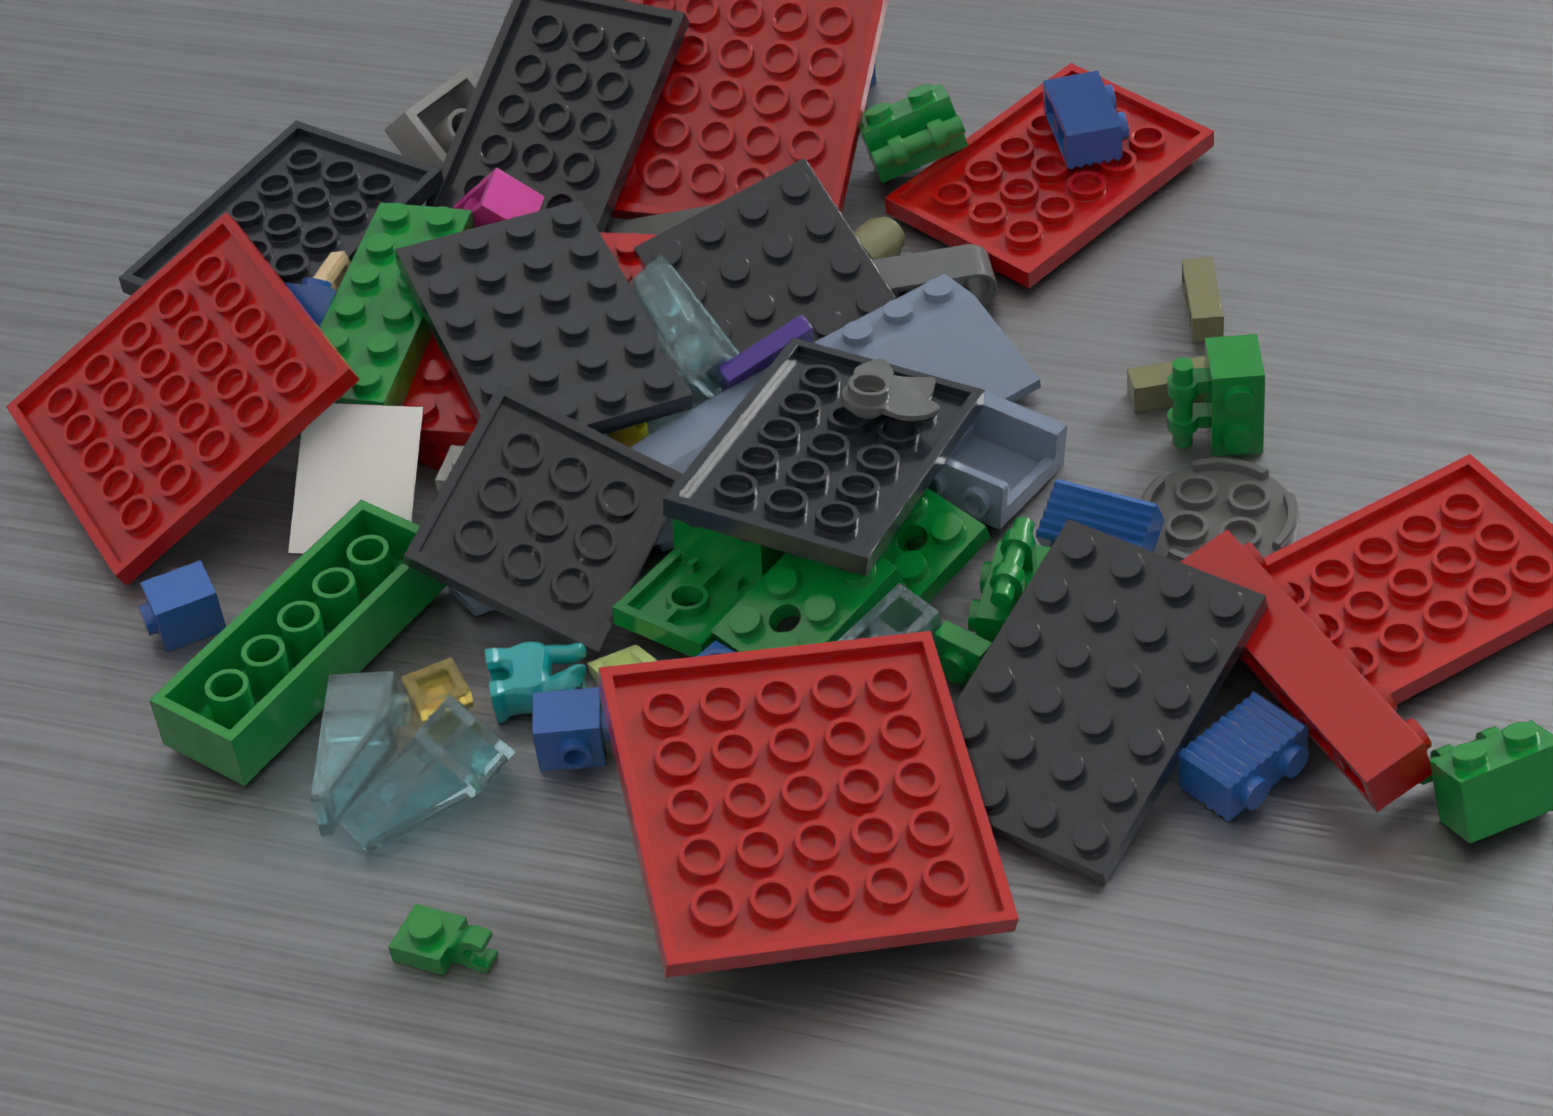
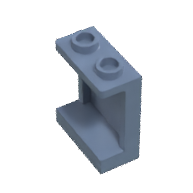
[928,391,1068,530]

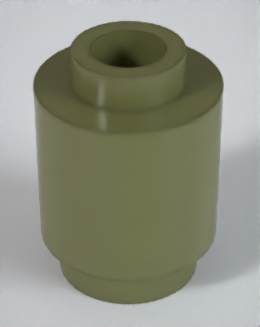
[853,216,905,260]

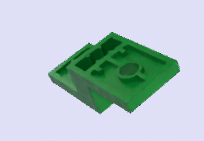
[711,488,991,652]
[612,519,786,657]

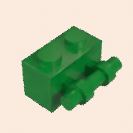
[859,83,968,183]
[1167,334,1265,457]
[968,517,1051,642]
[1420,720,1553,844]

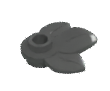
[841,358,940,421]

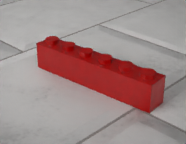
[1180,529,1432,812]

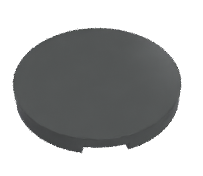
[1140,457,1299,562]

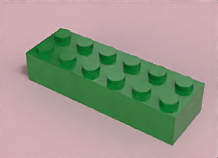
[298,203,475,438]
[149,499,447,786]

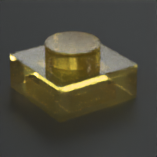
[401,657,474,726]

